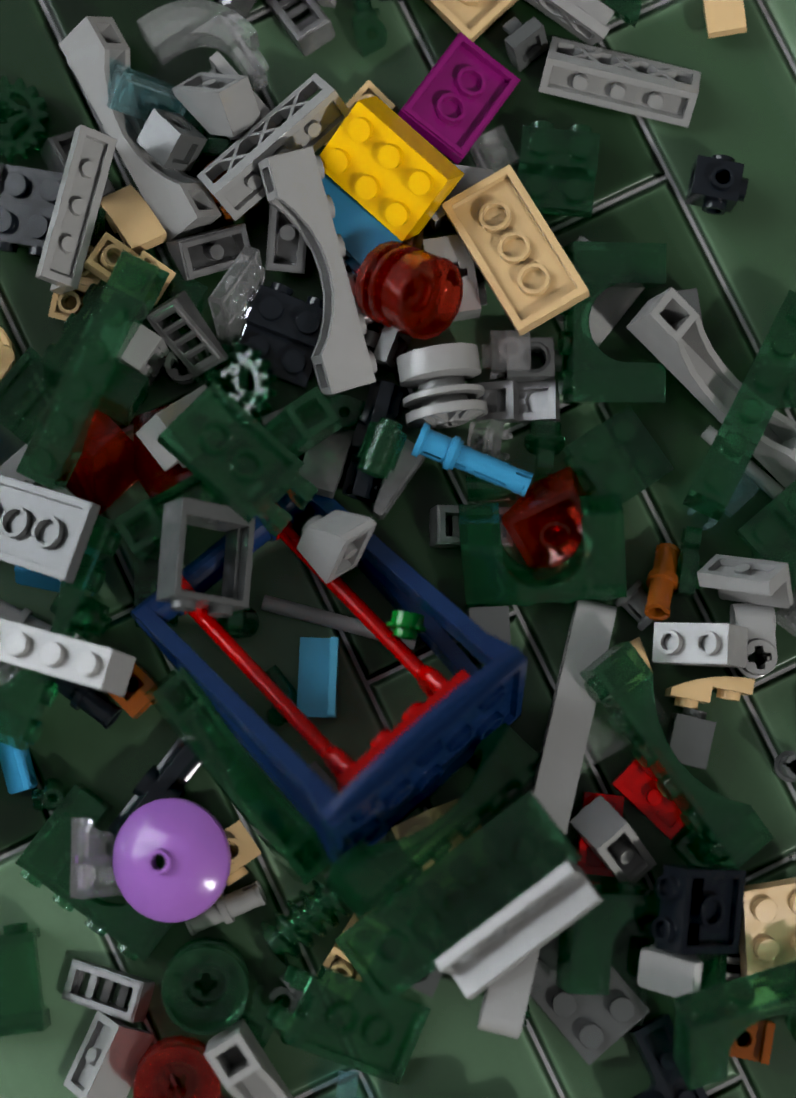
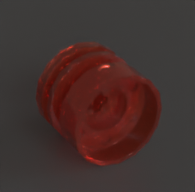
[355,240,463,340]
[133,1035,221,1098]

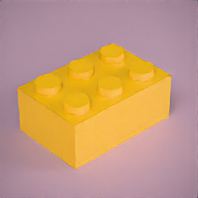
[319,96,464,242]

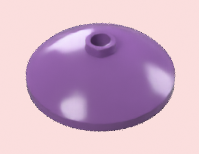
[112,798,231,923]

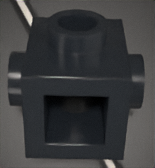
[685,155,748,215]

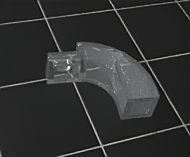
[137,0,269,93]

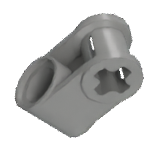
[730,603,778,679]

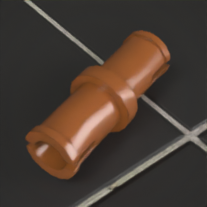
[644,543,680,621]

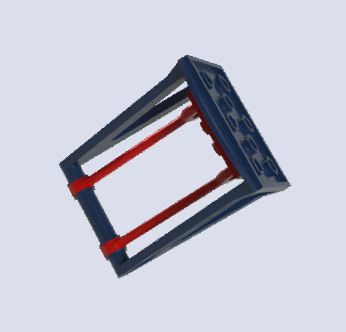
[130,477,527,874]

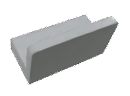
[697,554,794,609]
[63,1011,154,1098]

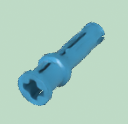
[411,422,534,497]

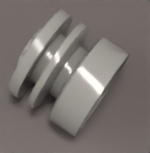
[396,342,488,429]

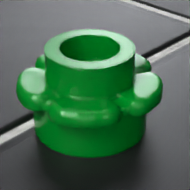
[386,611,426,640]

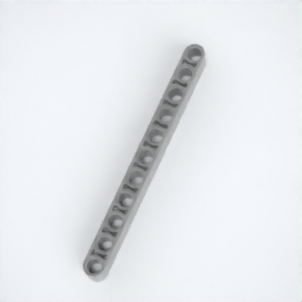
[477,597,617,1040]

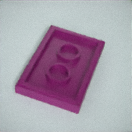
[397,32,520,165]

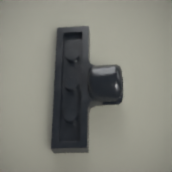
[629,1013,708,1098]

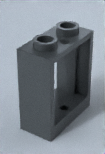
[156,497,256,618]

